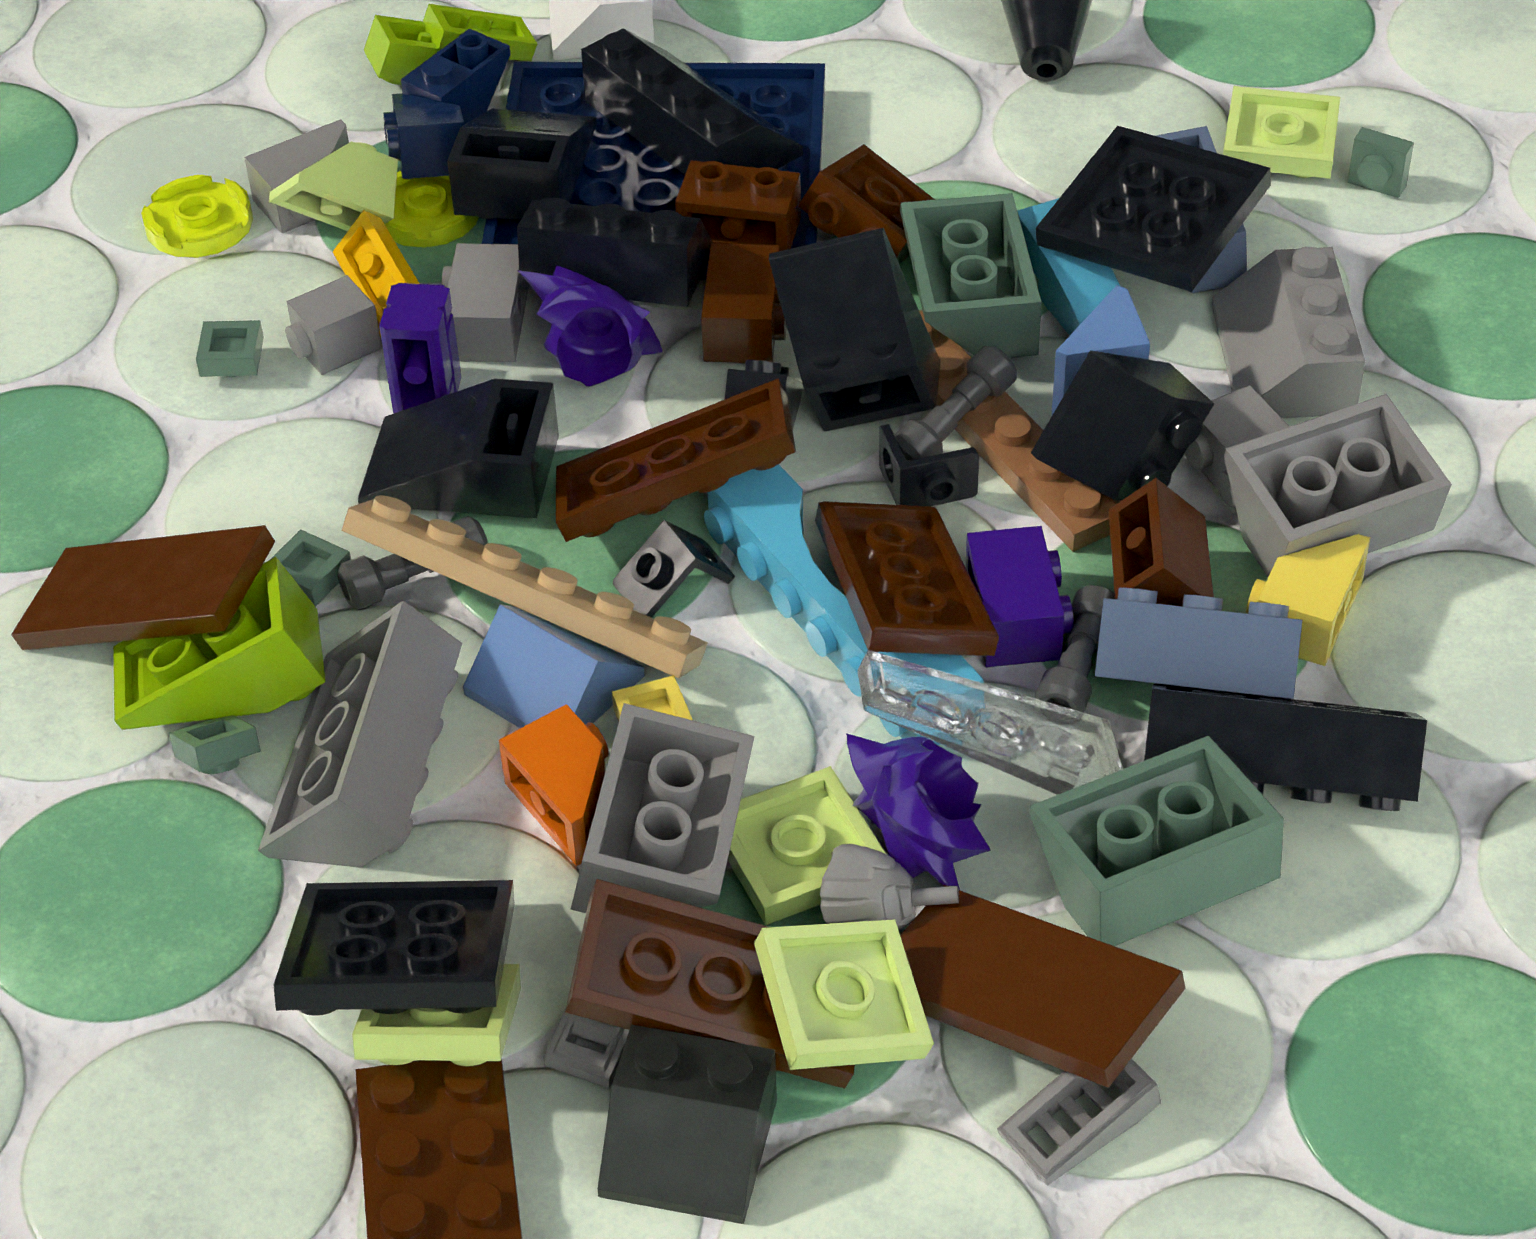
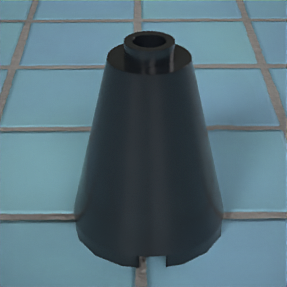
[1001,0,1092,81]

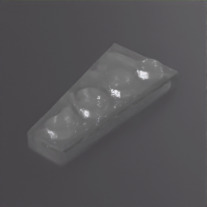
[857,650,1123,795]

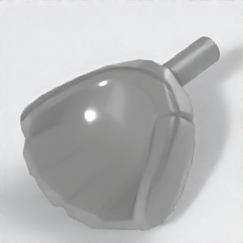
[820,844,959,931]

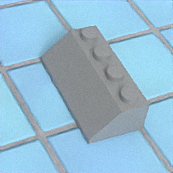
[258,601,462,867]

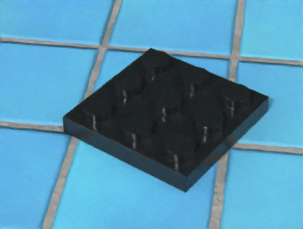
[1035,125,1271,292]
[273,880,515,1016]

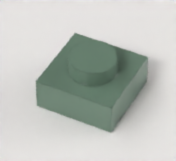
[1347,127,1414,198]
[196,320,264,377]
[271,529,351,607]
[169,715,261,774]

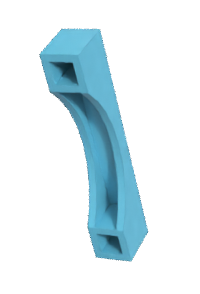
[704,464,984,745]

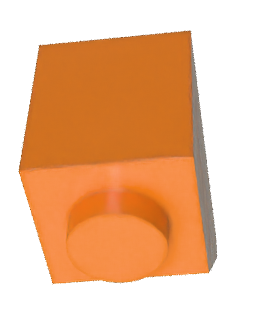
[499,704,609,866]

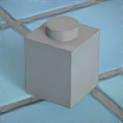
[285,275,382,375]

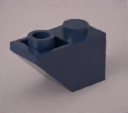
[401,29,511,125]
[383,93,464,179]

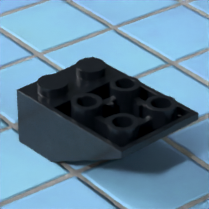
[447,108,597,220]
[769,228,941,432]
[358,379,559,518]

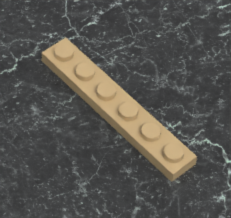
[341,496,708,678]

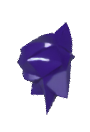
[517,266,663,387]
[846,733,991,890]

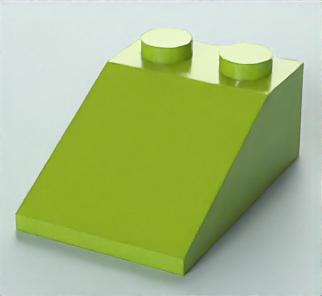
[113,557,326,730]

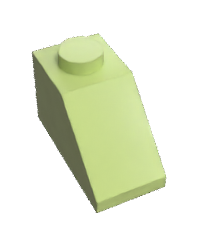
[269,141,398,231]

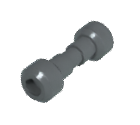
[894,346,1017,461]
[337,516,488,610]
[1035,585,1115,721]

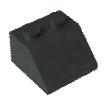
[597,1024,777,1224]

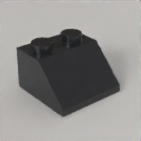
[1031,350,1214,501]

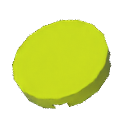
[385,171,479,248]
[141,175,253,258]

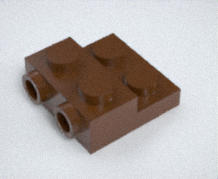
[798,144,935,264]

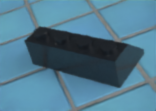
[581,28,803,175]
[1144,683,1427,811]

